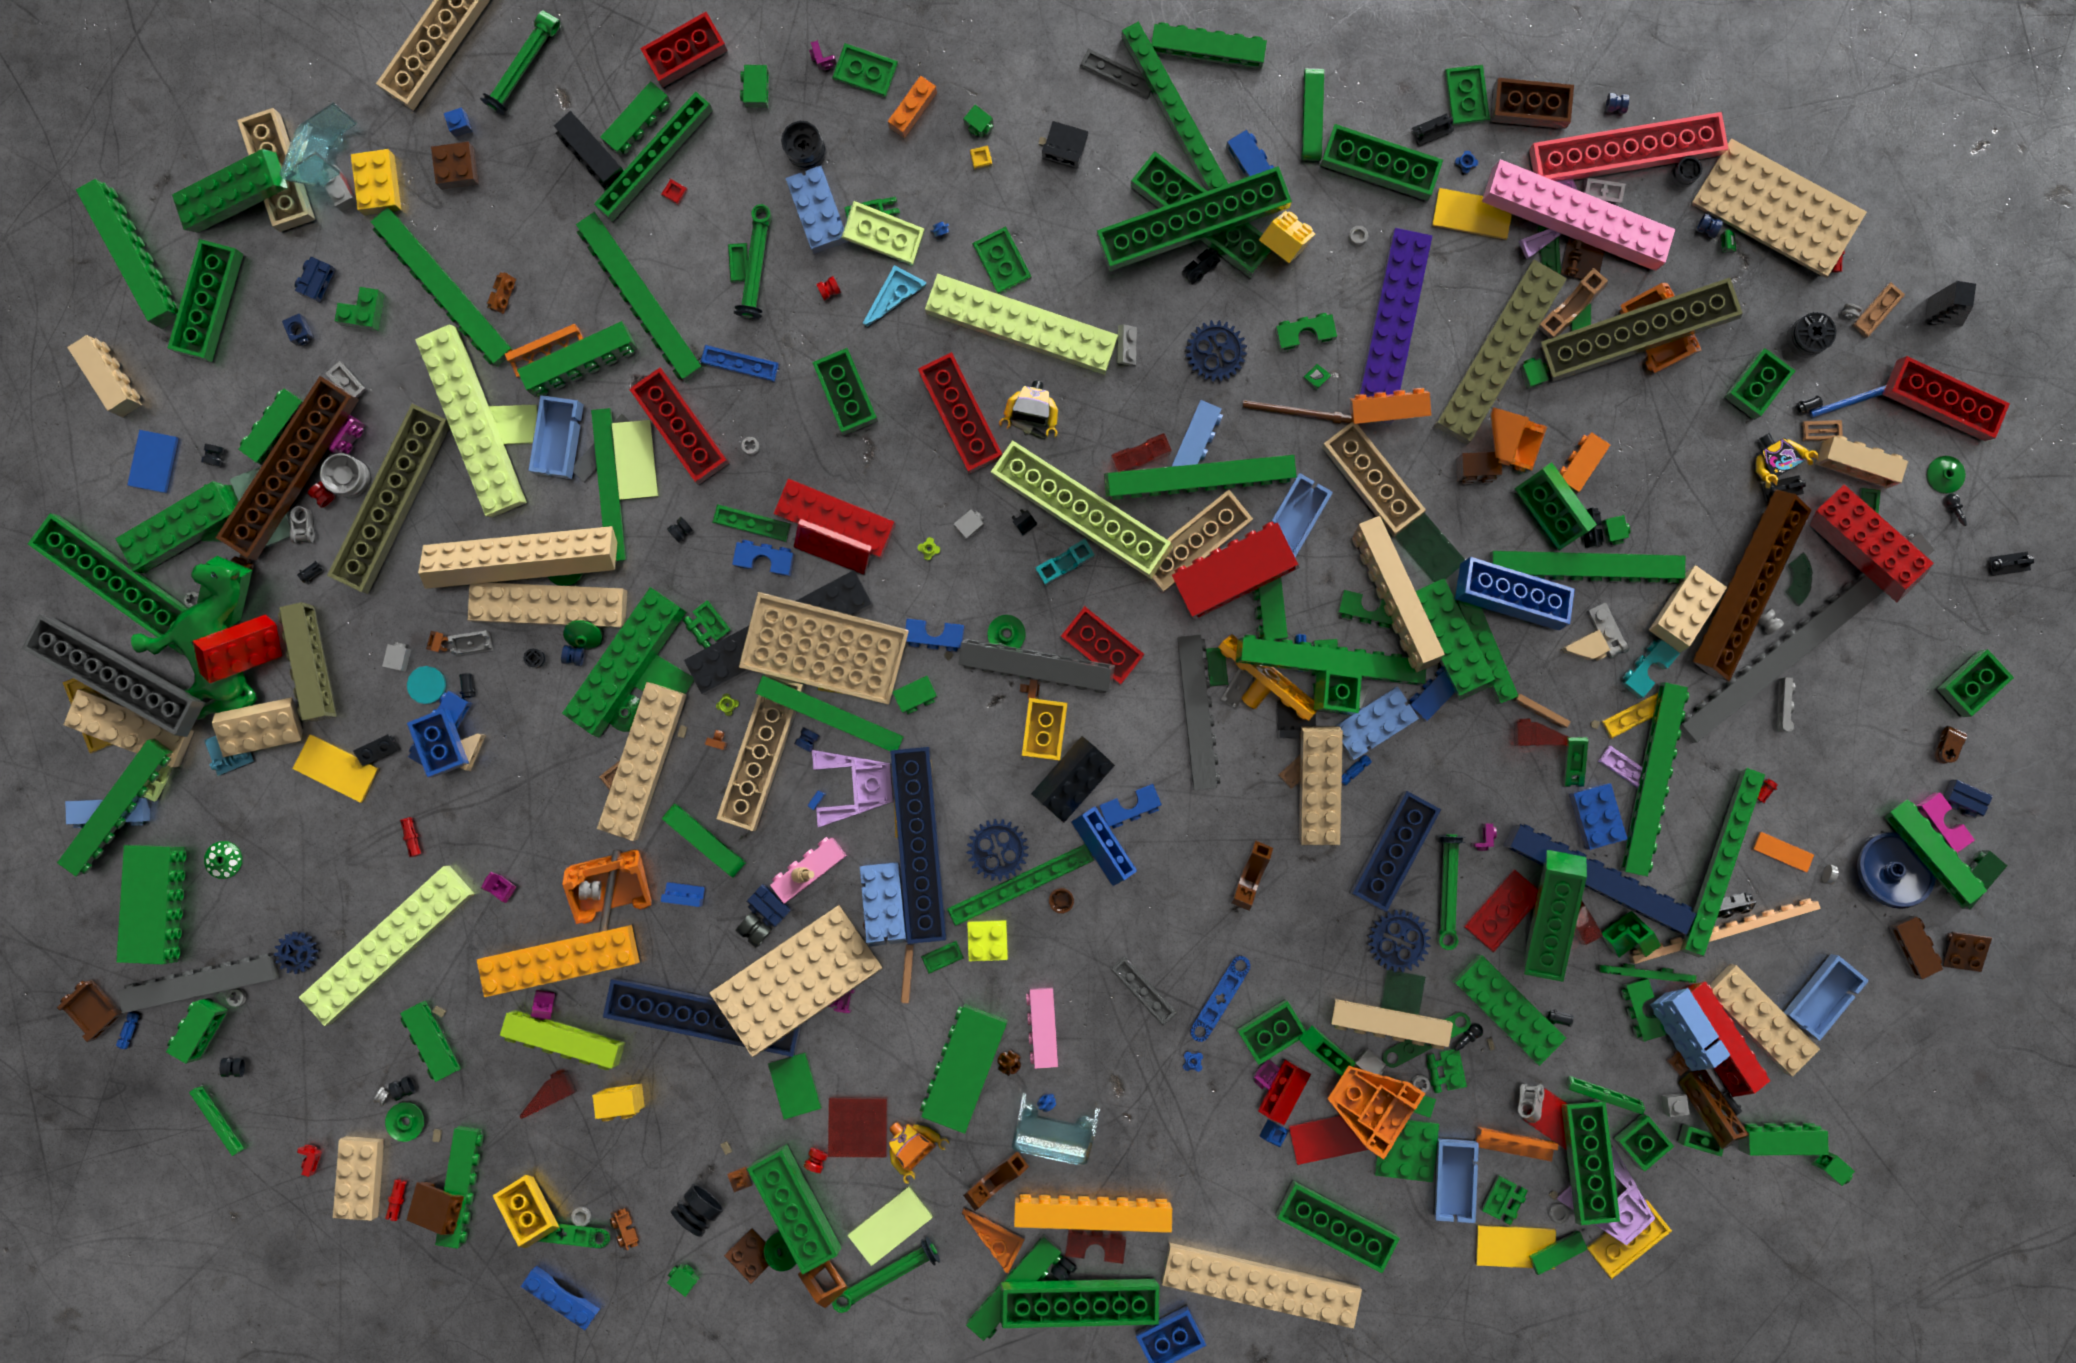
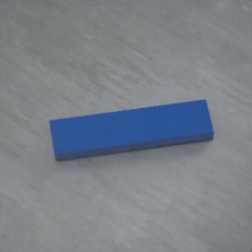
[700,345,779,382]

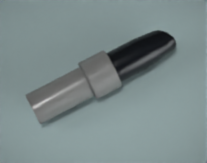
[1012,420,1046,440]

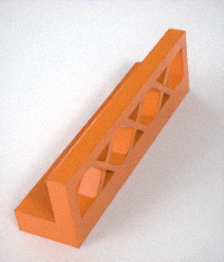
[505,324,583,378]
[1475,1127,1558,1162]

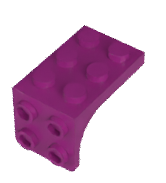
[329,415,365,454]

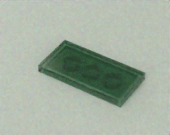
[1394,513,1465,583]

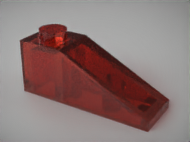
[1514,718,1570,746]
[1575,901,1603,945]
[520,1070,577,1119]

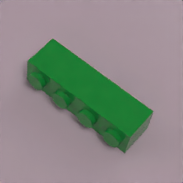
[600,81,671,157]
[238,388,303,465]
[400,1001,461,1082]

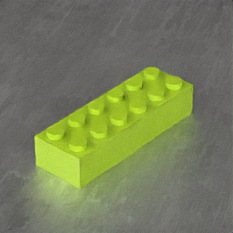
[500,1010,626,1070]

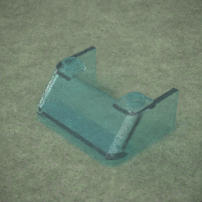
[280,102,357,187]
[1012,1093,1099,1165]

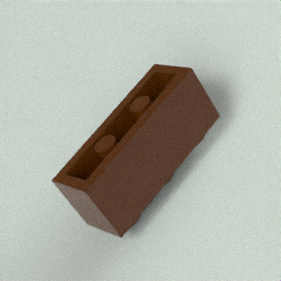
[1890,916,1943,979]

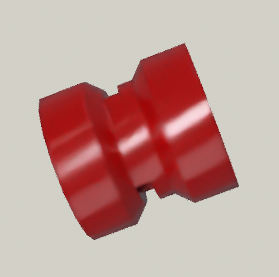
[816,276,841,301]
[308,481,335,508]
[803,1148,828,1174]

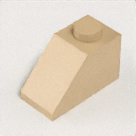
[1562,630,1610,661]
[459,734,486,771]

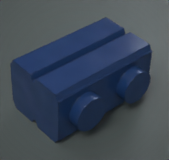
[295,256,336,303]
[1943,779,1993,819]
[746,884,792,927]

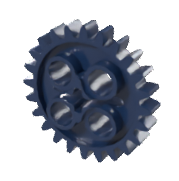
[1185,320,1247,383]
[966,819,1029,881]
[1367,909,1431,973]

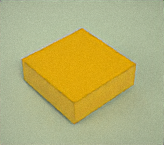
[970,145,992,170]

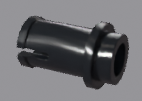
[1796,395,1823,415]
[297,561,324,583]
[459,673,475,698]
[1547,1009,1574,1027]
[1722,1091,1742,1116]

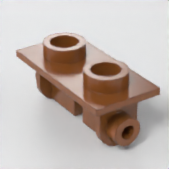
[486,272,516,314]
[609,1208,639,1250]

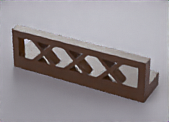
[1679,1069,1748,1149]

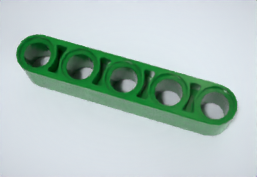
[1301,68,1324,161]
[662,803,746,878]

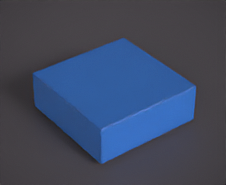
[808,790,826,810]

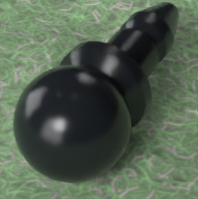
[1944,493,1967,526]
[1455,1023,1483,1051]

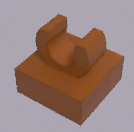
[426,631,448,652]
[1020,679,1041,699]
[705,730,728,750]
[1666,1050,1689,1076]
[727,1166,753,1192]

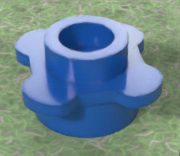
[1455,151,1478,173]
[930,221,949,237]
[1183,1052,1203,1072]
[1037,1094,1056,1112]

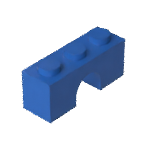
[732,540,795,577]
[905,619,965,652]
[1099,784,1162,829]

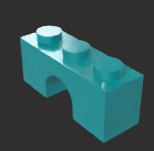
[1035,539,1095,586]
[1621,639,1680,699]

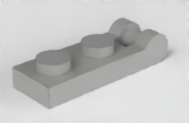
[1587,603,1629,659]
[1777,677,1795,732]

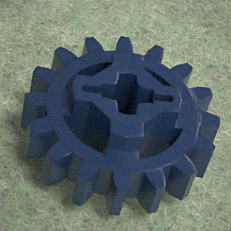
[274,932,318,974]

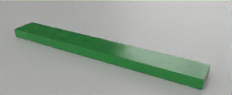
[591,408,626,561]
[755,675,904,751]
[947,844,1094,926]

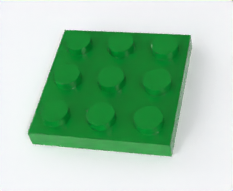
[1374,1120,1439,1182]

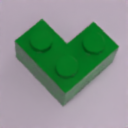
[334,287,385,331]
[1601,911,1661,958]

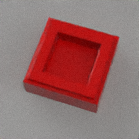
[661,179,688,205]

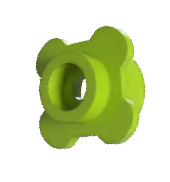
[918,537,940,560]
[716,693,739,716]

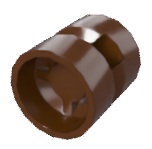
[1049,888,1074,914]

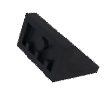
[1042,121,1088,168]
[1277,700,1316,739]

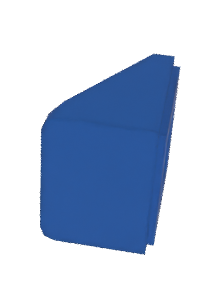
[1260,1119,1289,1147]

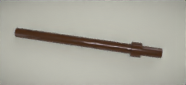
[1242,400,1352,424]

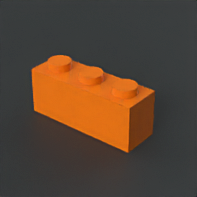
[888,75,937,139]
[1559,432,1610,495]

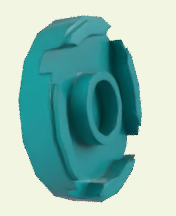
[407,666,446,704]

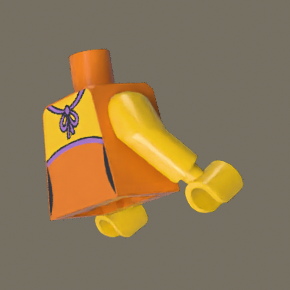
[889,1122,949,1184]

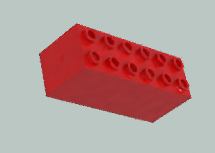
[1810,484,1934,603]
[1172,521,1300,619]

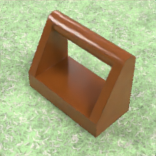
[798,1260,848,1308]

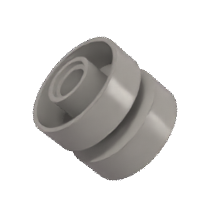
[320,453,370,498]

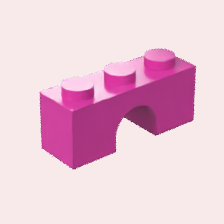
[1916,793,1975,853]

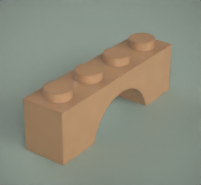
[1539,268,1608,339]

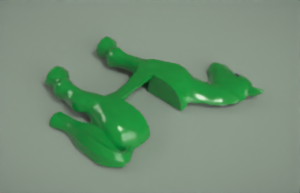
[131,564,257,720]

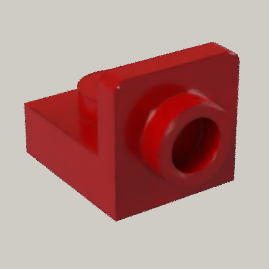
[297,1145,322,1177]

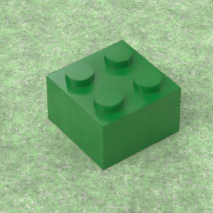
[1314,670,1362,715]
[1614,1114,1674,1172]

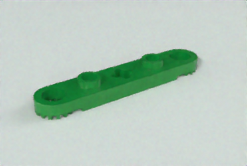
[1599,963,1697,983]
[1382,1012,1471,1068]
[537,1224,610,1249]

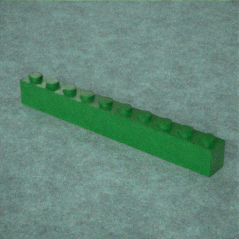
[1121,21,1228,191]
[371,207,513,367]
[576,212,704,383]
[1104,455,1297,500]
[1489,551,1686,584]
[1236,635,1426,685]
[1620,682,1689,877]
[1680,768,1765,958]

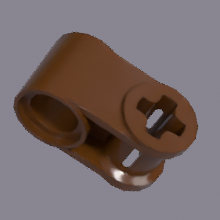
[1934,725,1967,764]

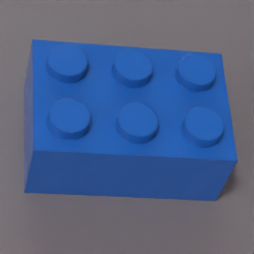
[407,709,469,778]
[1569,783,1627,850]
[1135,1306,1206,1363]

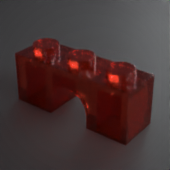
[1111,433,1172,472]
[1065,1229,1126,1264]

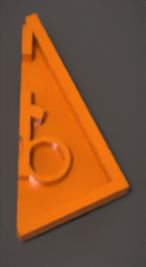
[962,1208,1025,1273]

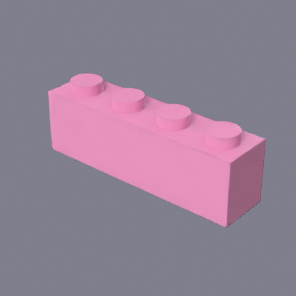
[770,837,847,903]
[1026,988,1058,1069]

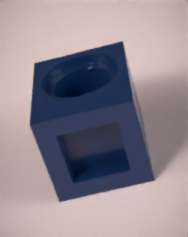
[282,314,314,346]

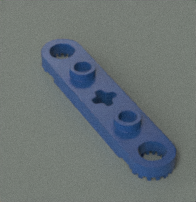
[1190,956,1250,1042]

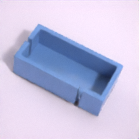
[785,166,849,254]
[528,396,584,479]
[1271,473,1333,557]
[1335,686,1419,761]
[860,862,907,947]
[1784,954,1869,1041]
[1651,988,1730,1071]
[1434,1139,1479,1223]

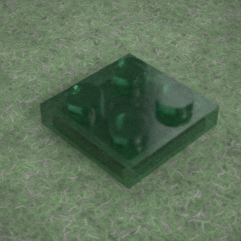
[1380,970,1426,1015]

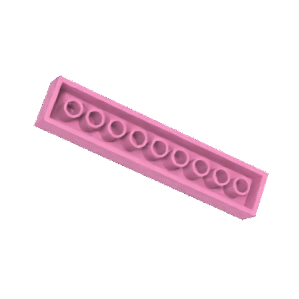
[1482,159,1675,271]

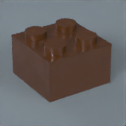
[431,141,479,190]
[1456,452,1502,484]

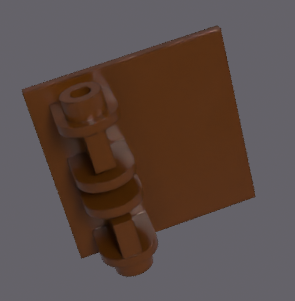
[1561,238,1605,279]
[1943,932,1992,972]
[724,1228,769,1284]

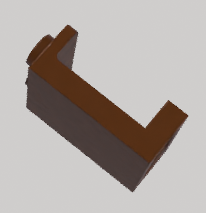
[57,980,123,1042]
[406,1182,464,1235]

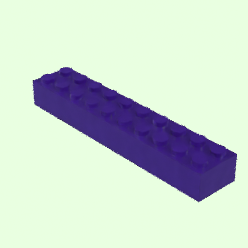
[1358,228,1433,425]

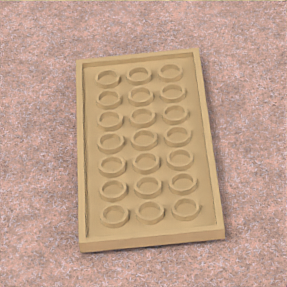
[1691,138,1867,278]
[739,592,909,704]
[710,905,883,1057]

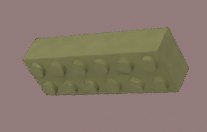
[278,602,337,722]

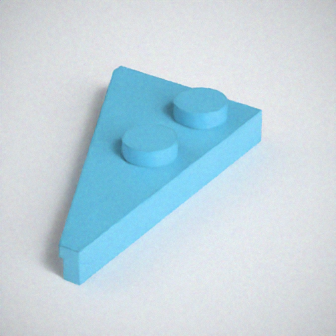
[863,265,927,327]

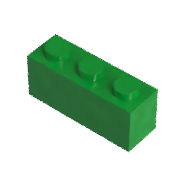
[1299,1026,1356,1076]

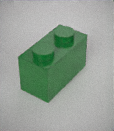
[740,65,769,108]
[893,676,937,715]
[1678,1124,1724,1157]
[1812,1152,1855,1186]

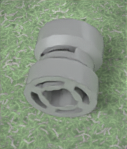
[1758,608,1784,635]
[579,881,601,900]

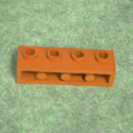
[1350,388,1432,424]

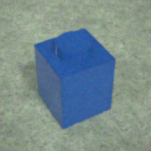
[444,107,473,137]

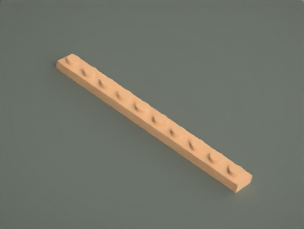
[1628,898,1821,964]

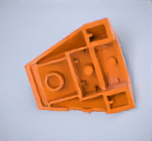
[1328,1066,1426,1160]

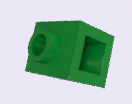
[963,104,994,138]
[1519,358,1549,389]
[1601,515,1631,546]
[667,1264,700,1297]

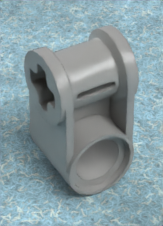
[290,506,315,544]
[1518,1084,1544,1123]

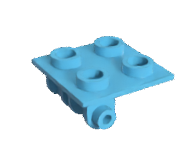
[204,736,254,776]

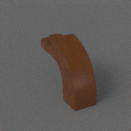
[1231,841,1273,911]
[963,1151,1029,1211]

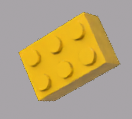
[351,149,401,216]
[1259,211,1315,263]
[1022,698,1067,761]
[592,1084,645,1122]
[493,1175,560,1248]

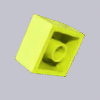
[967,920,1008,961]

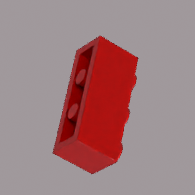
[1258,1060,1311,1125]

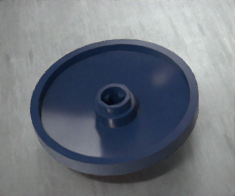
[1857,832,1936,909]

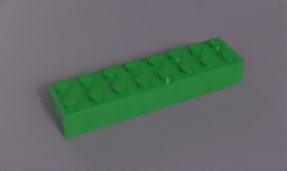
[1131,151,1272,278]
[75,178,179,329]
[562,587,686,738]
[1000,1279,1159,1328]

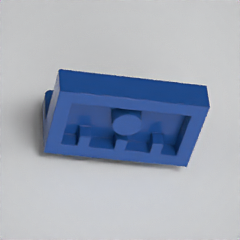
[661,882,705,907]

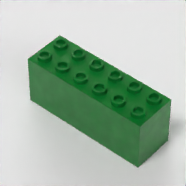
[116,845,186,964]
[1524,850,1587,982]
[919,1004,1008,1134]
[747,1144,841,1275]

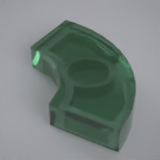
[1785,552,1813,606]

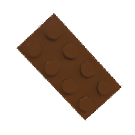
[1491,78,1574,129]

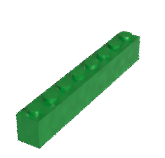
[594,91,713,222]
[57,738,173,877]

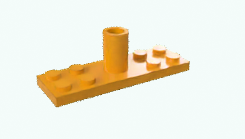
[1218,634,1317,721]

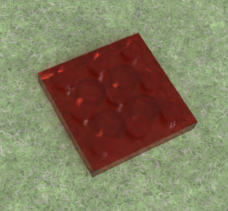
[828,1097,887,1158]

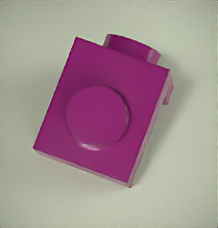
[809,40,837,70]
[1471,823,1497,851]
[481,872,516,903]
[531,990,555,1020]
[1253,1059,1280,1090]

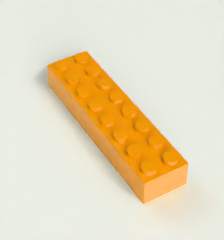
[476,925,640,997]
[1014,1194,1172,1233]

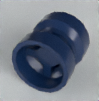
[1606,93,1629,114]
[1696,213,1723,238]
[561,645,585,667]
[794,727,820,752]

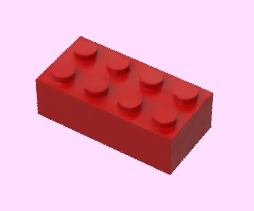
[640,12,728,88]
[1060,606,1145,685]
[193,614,282,683]

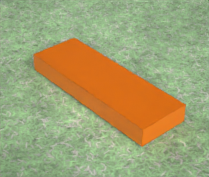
[1752,832,1814,872]

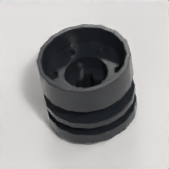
[781,120,826,170]
[1786,312,1837,358]
[671,1184,724,1237]

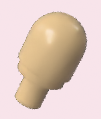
[791,867,814,883]

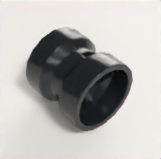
[201,444,224,467]
[667,517,694,543]
[523,648,546,669]
[219,1058,245,1077]
[389,1076,415,1101]
[1051,1255,1078,1281]

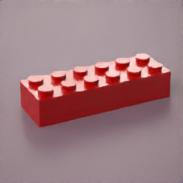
[918,352,1003,474]
[1882,356,2010,441]
[629,367,729,485]
[773,478,896,559]
[1680,981,1770,1097]

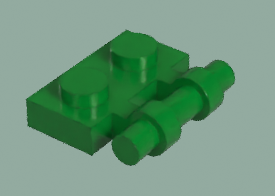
[682,600,732,649]
[1426,1049,1467,1093]
[1481,1175,1528,1225]

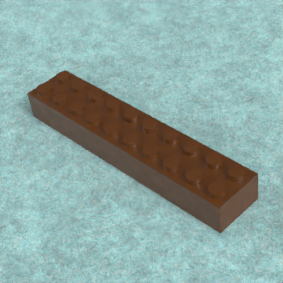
[216,376,359,560]
[1693,489,1811,682]

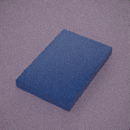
[127,430,179,493]

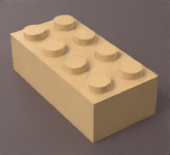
[67,335,142,417]
[1815,435,1908,488]
[1649,565,1727,653]
[212,697,303,757]
[333,1136,384,1221]

